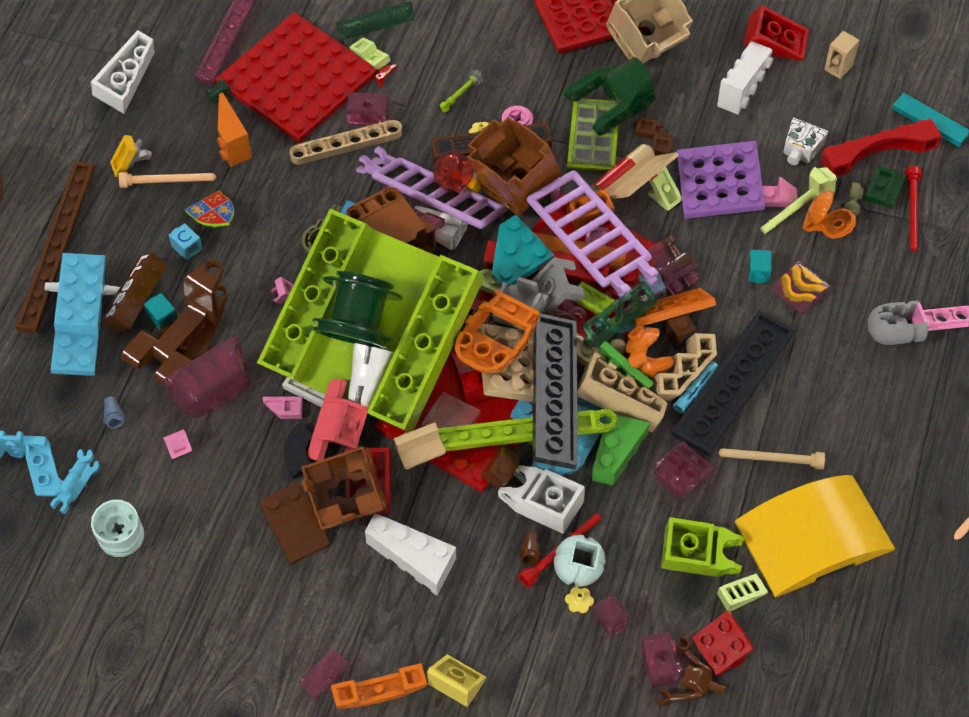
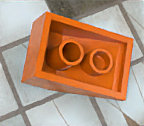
[217,93,252,167]

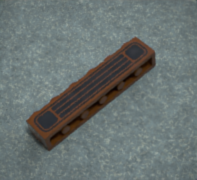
[431,122,552,169]

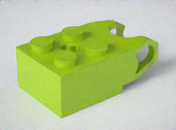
[661,517,744,577]

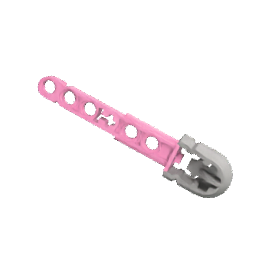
[868,301,969,345]

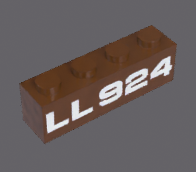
[101,252,167,333]

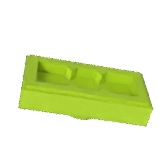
[571,281,617,318]

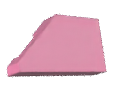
[263,397,303,419]

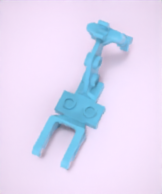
[0,431,100,514]

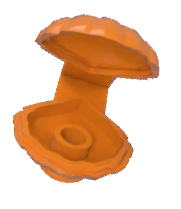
[802,191,856,239]
[625,326,674,379]

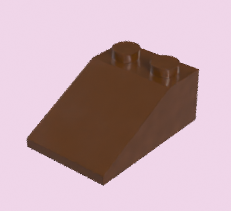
[259,481,330,565]

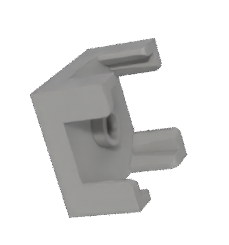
[531,257,585,314]

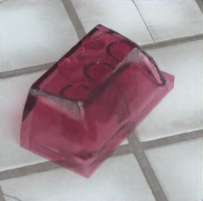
[163,334,250,418]

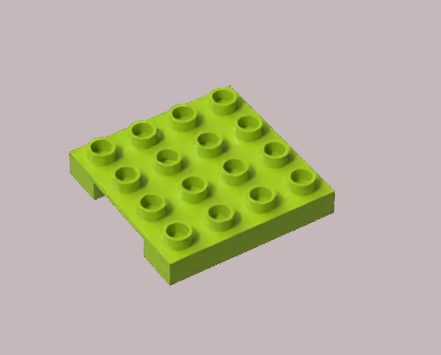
[257,209,485,432]

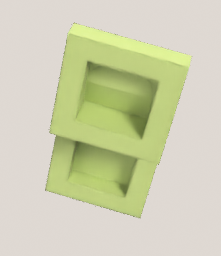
[349,37,390,70]

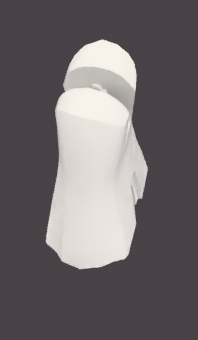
[413,206,468,250]
[348,343,394,408]

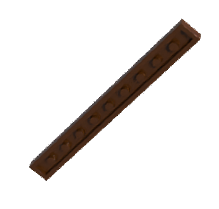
[15,161,95,334]

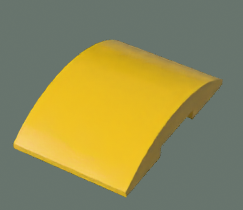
[734,475,895,598]

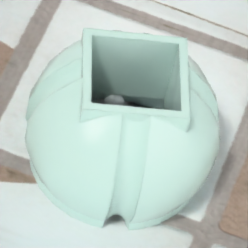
[554,535,606,587]

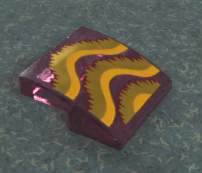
[770,261,831,315]

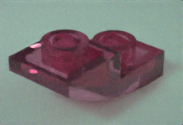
[298,648,350,699]

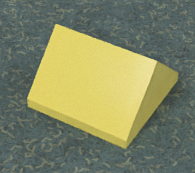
[427,654,486,707]

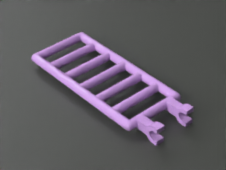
[356,147,507,229]
[527,170,658,302]

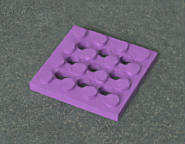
[677,141,765,219]

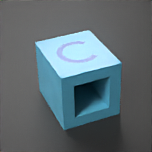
[169,223,203,261]

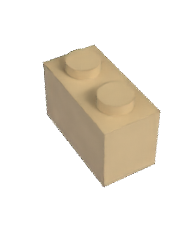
[824,31,859,79]

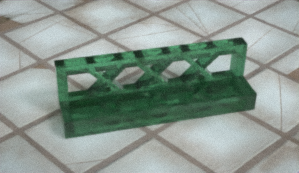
[336,1,413,41]
[582,280,658,347]

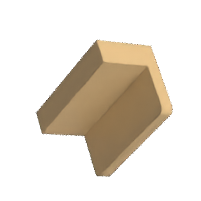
[394,423,446,469]

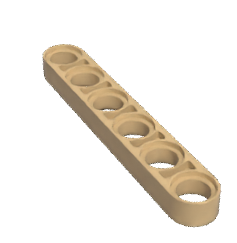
[290,120,402,165]

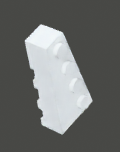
[91,30,154,114]
[717,41,773,115]
[365,513,456,596]

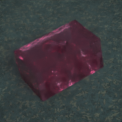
[346,92,389,125]
[641,632,682,688]

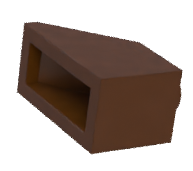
[481,444,521,489]

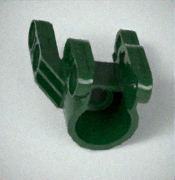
[564,57,656,136]

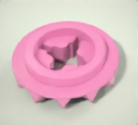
[502,106,533,125]

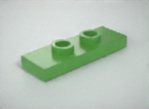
[598,341,653,390]

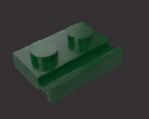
[864,166,906,209]

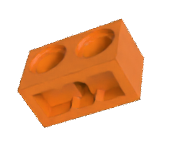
[567,189,614,231]

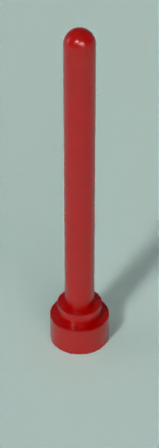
[906,166,922,252]
[518,514,601,588]

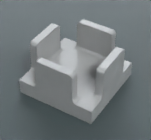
[492,277,549,331]

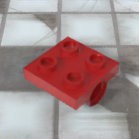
[692,611,755,676]

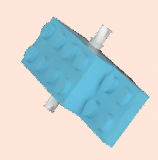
[45,253,120,376]

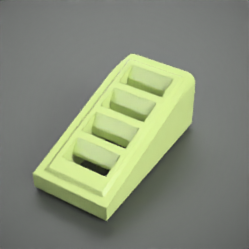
[717,574,768,612]

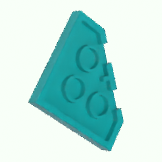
[492,215,554,287]

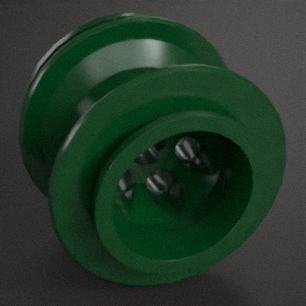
[312,271,403,350]

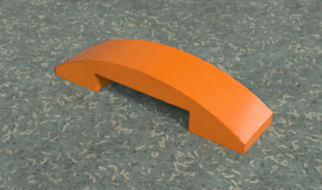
[331,663,427,708]

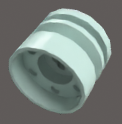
[91,500,144,557]

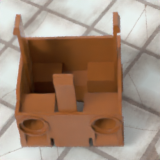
[301,447,388,530]

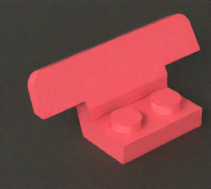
[307,379,369,461]

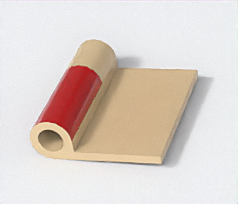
[591,144,679,199]

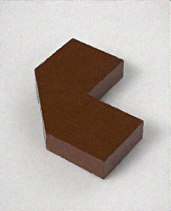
[634,117,673,156]

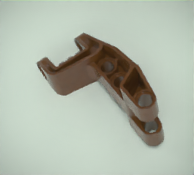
[121,260,228,391]

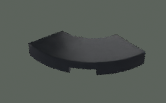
[284,422,313,479]

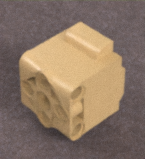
[606,0,693,63]

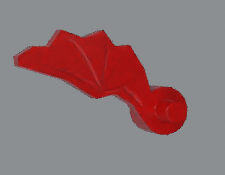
[376,64,397,87]

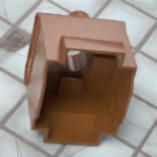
[467,117,562,216]
[346,187,436,253]

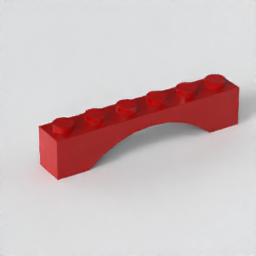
[820,118,942,177]

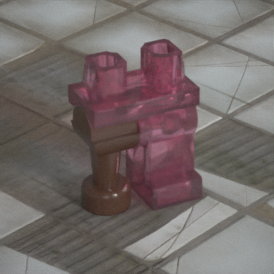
[640,234,700,295]

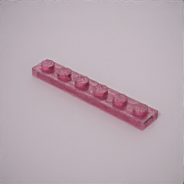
[194,0,255,85]

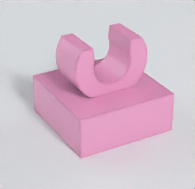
[271,277,293,304]
[164,429,192,459]

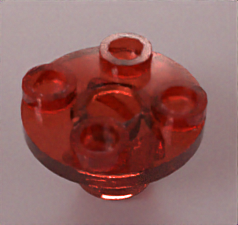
[433,153,474,192]

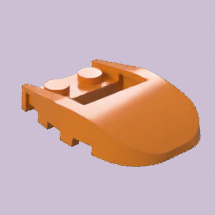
[455,290,540,374]

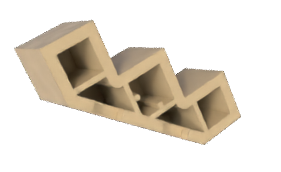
[650,333,717,401]

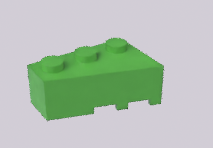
[592,415,650,485]

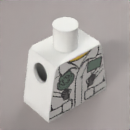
[783,117,828,165]

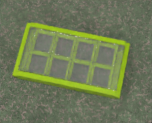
[567,99,618,172]

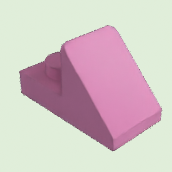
[762,177,798,207]

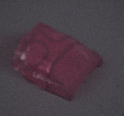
[653,441,717,496]

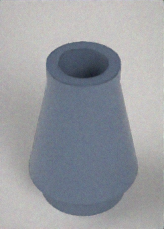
[104,396,125,429]

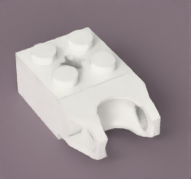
[498,465,585,534]

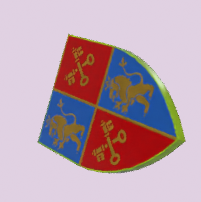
[185,191,234,228]

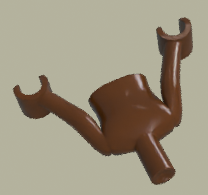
[656,637,726,707]

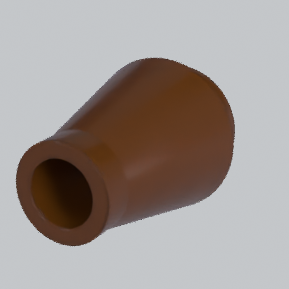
[519,530,541,565]

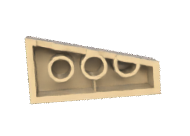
[577,351,667,433]

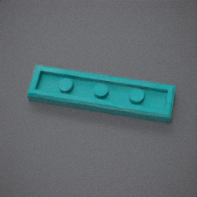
[892,93,969,147]

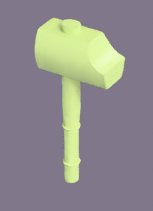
[760,167,837,234]

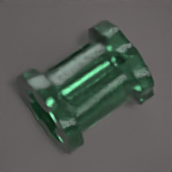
[205,79,231,104]

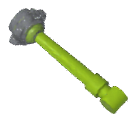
[440,69,484,113]

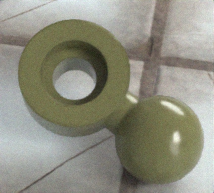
[844,182,864,216]

